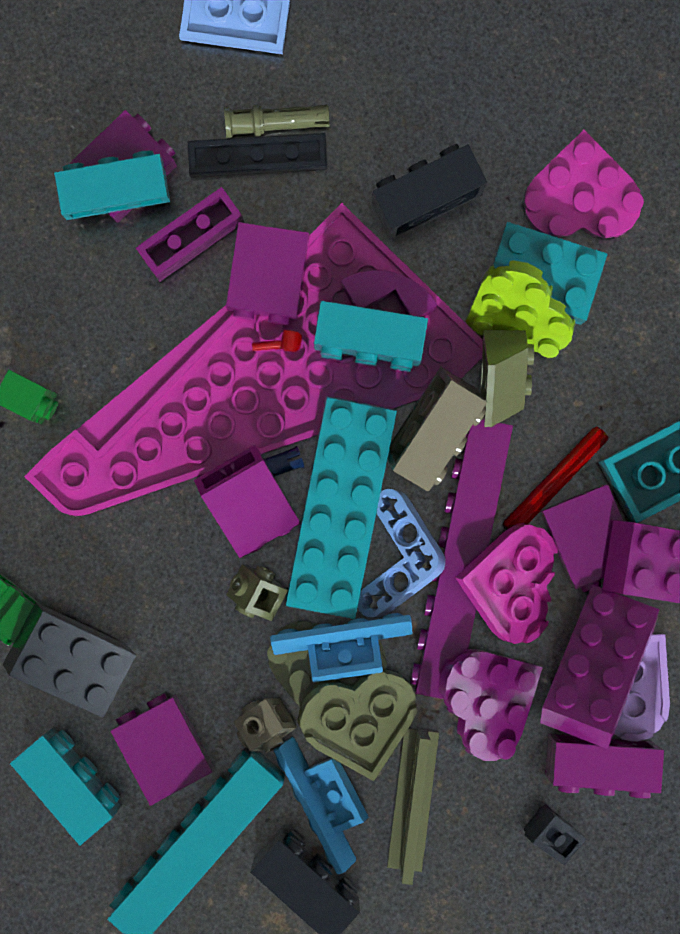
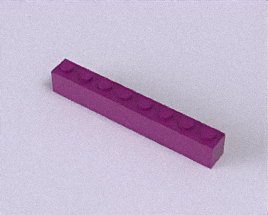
[410,419,513,699]

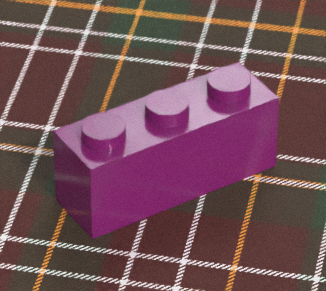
[136,187,244,282]

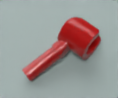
[252,330,302,352]

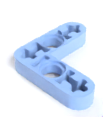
[358,489,445,618]

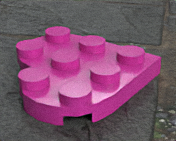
[523,130,644,238]
[455,523,558,644]

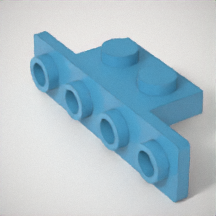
[270,613,413,683]
[274,737,369,875]

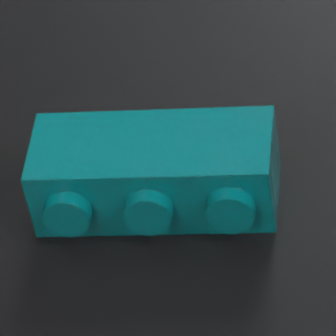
[54,151,170,220]

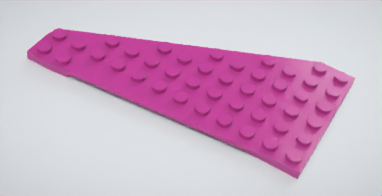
[24,203,483,516]

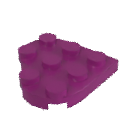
[438,649,543,761]

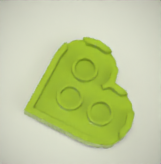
[465,260,575,358]

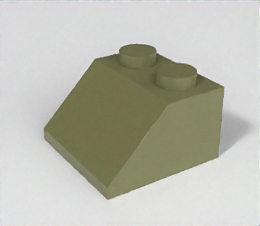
[480,330,534,427]

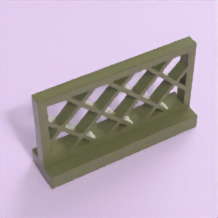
[387,727,439,885]

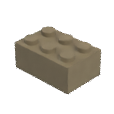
[387,367,487,492]

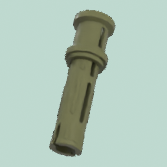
[224,104,330,138]

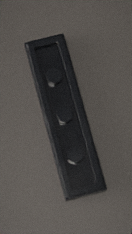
[187,133,328,178]

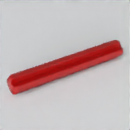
[503,427,609,530]

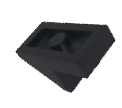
[524,805,587,866]

